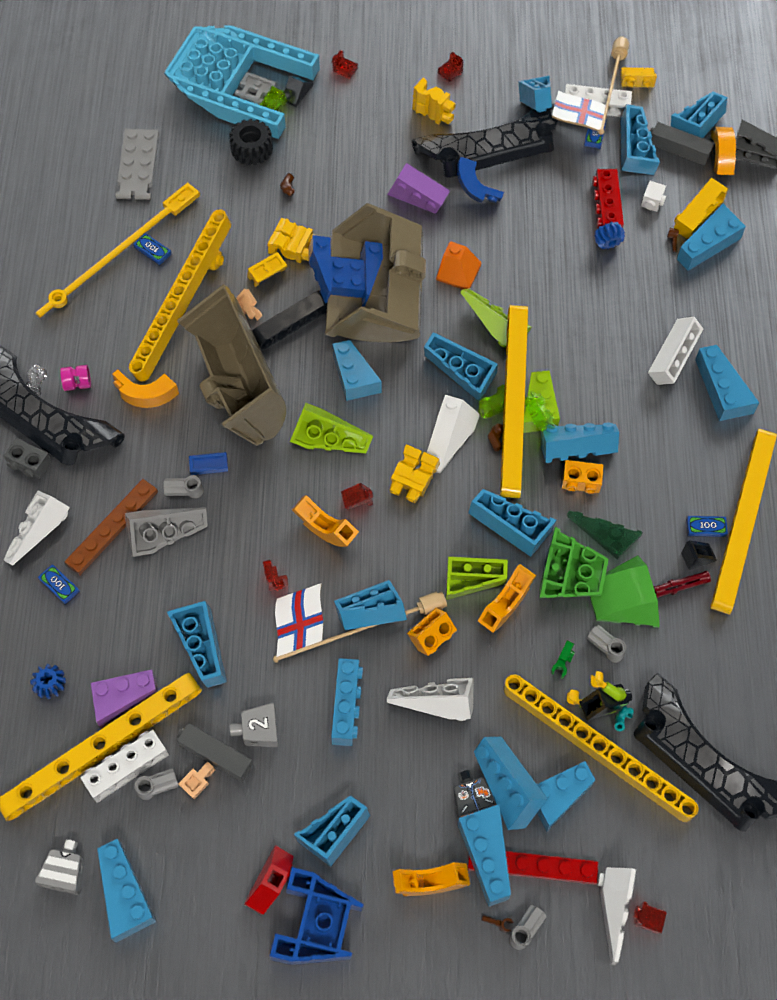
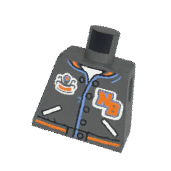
[454,770,497,820]

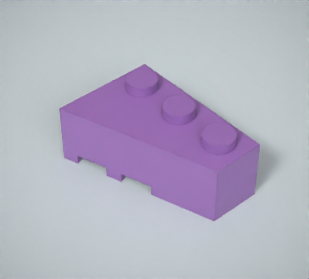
[387,163,450,214]
[91,669,158,729]

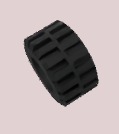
[229,119,273,165]

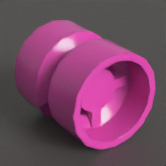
[60,365,91,391]

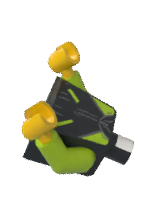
[567,671,632,721]

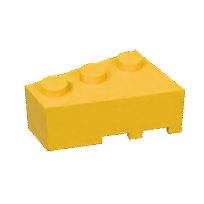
[674,177,728,240]

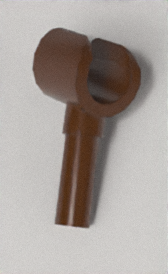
[667,227,679,252]
[482,915,514,933]

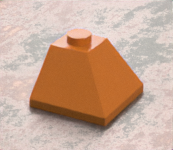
[436,241,482,289]

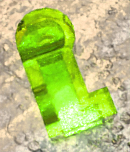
[260,86,287,111]
[478,384,505,418]

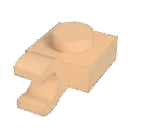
[236,289,262,320]
[179,762,215,799]

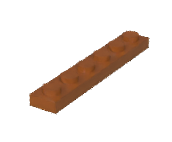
[64,479,158,575]

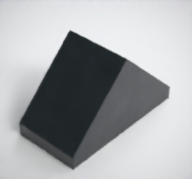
[282,76,313,107]
[681,540,717,570]

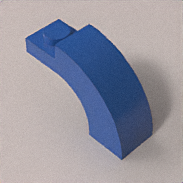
[457,157,504,203]

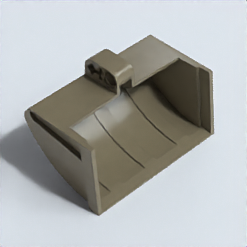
[325,203,426,342]
[177,284,286,446]

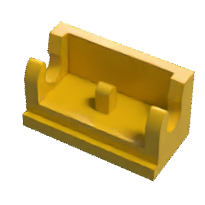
[247,252,287,287]

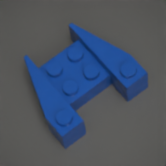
[309,235,383,307]
[270,867,364,965]

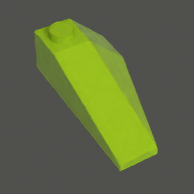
[460,289,532,348]
[290,402,373,453]

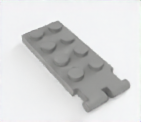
[116,129,159,200]

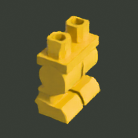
[412,77,456,125]
[268,218,314,263]
[390,444,440,503]

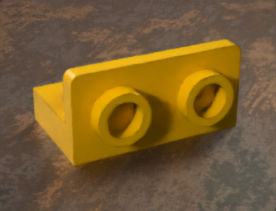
[621,67,657,87]

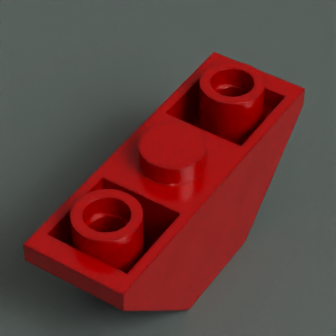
[244,845,294,915]

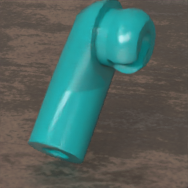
[614,706,634,731]

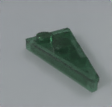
[567,511,643,560]

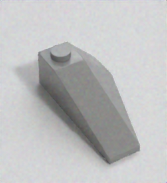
[125,507,208,557]

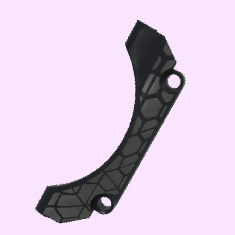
[412,103,558,178]
[0,346,125,466]
[634,673,777,832]

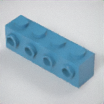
[331,658,363,746]

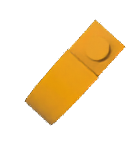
[710,127,736,175]
[112,369,179,408]
[292,495,359,547]
[478,564,536,633]
[392,862,470,896]

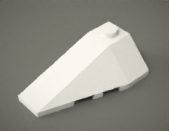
[427,395,480,473]
[4,491,70,565]
[387,678,474,721]
[597,867,636,965]

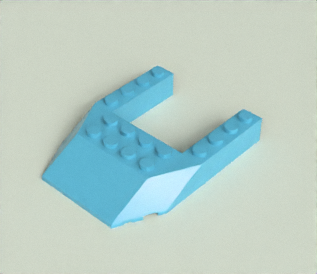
[164,25,320,139]

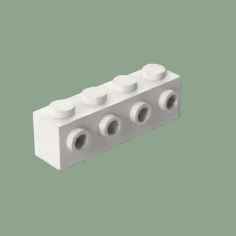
[565,84,632,117]
[648,317,703,385]
[80,730,169,803]

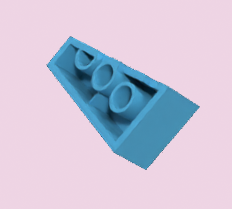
[621,104,660,175]
[468,489,557,557]
[167,601,227,688]
[474,736,547,830]
[457,804,511,907]
[97,838,156,943]

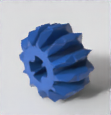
[594,222,625,250]
[30,664,66,699]

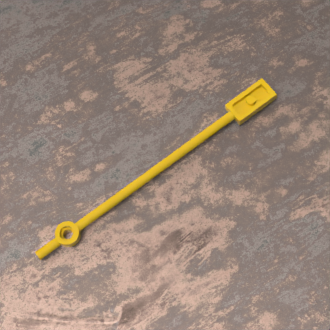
[35,182,200,318]

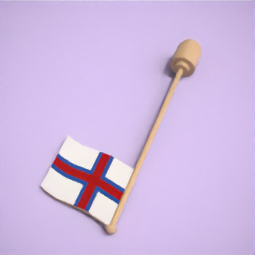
[552,37,630,135]
[273,583,447,663]

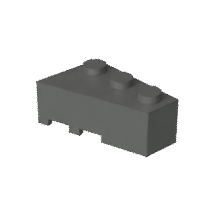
[735,119,777,169]

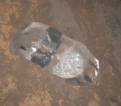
[26,364,47,396]

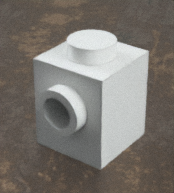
[641,181,666,212]

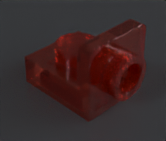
[332,50,358,79]
[438,52,464,82]
[341,483,373,510]
[263,560,288,590]
[633,901,667,934]

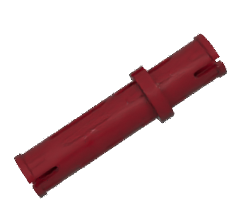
[653,571,711,598]

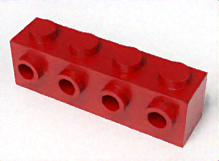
[592,169,624,228]

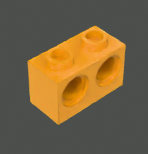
[561,460,603,494]
[407,608,457,656]

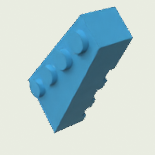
[677,203,746,271]
[424,332,498,402]
[695,345,759,421]
[540,422,619,463]

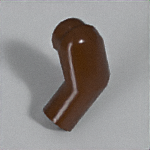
[280,173,295,197]
[488,423,503,452]

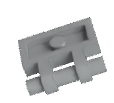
[235,72,277,106]

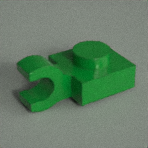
[551,640,575,679]

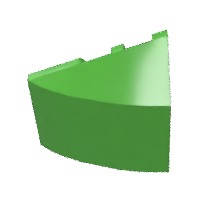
[539,527,609,598]
[590,555,660,628]

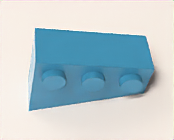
[518,76,552,112]
[671,91,728,138]
[332,340,382,401]
[334,580,407,630]
[537,761,595,832]
[294,795,370,867]

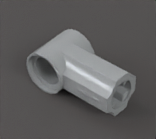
[163,475,204,499]
[587,625,626,663]
[135,768,179,800]
[509,904,547,950]

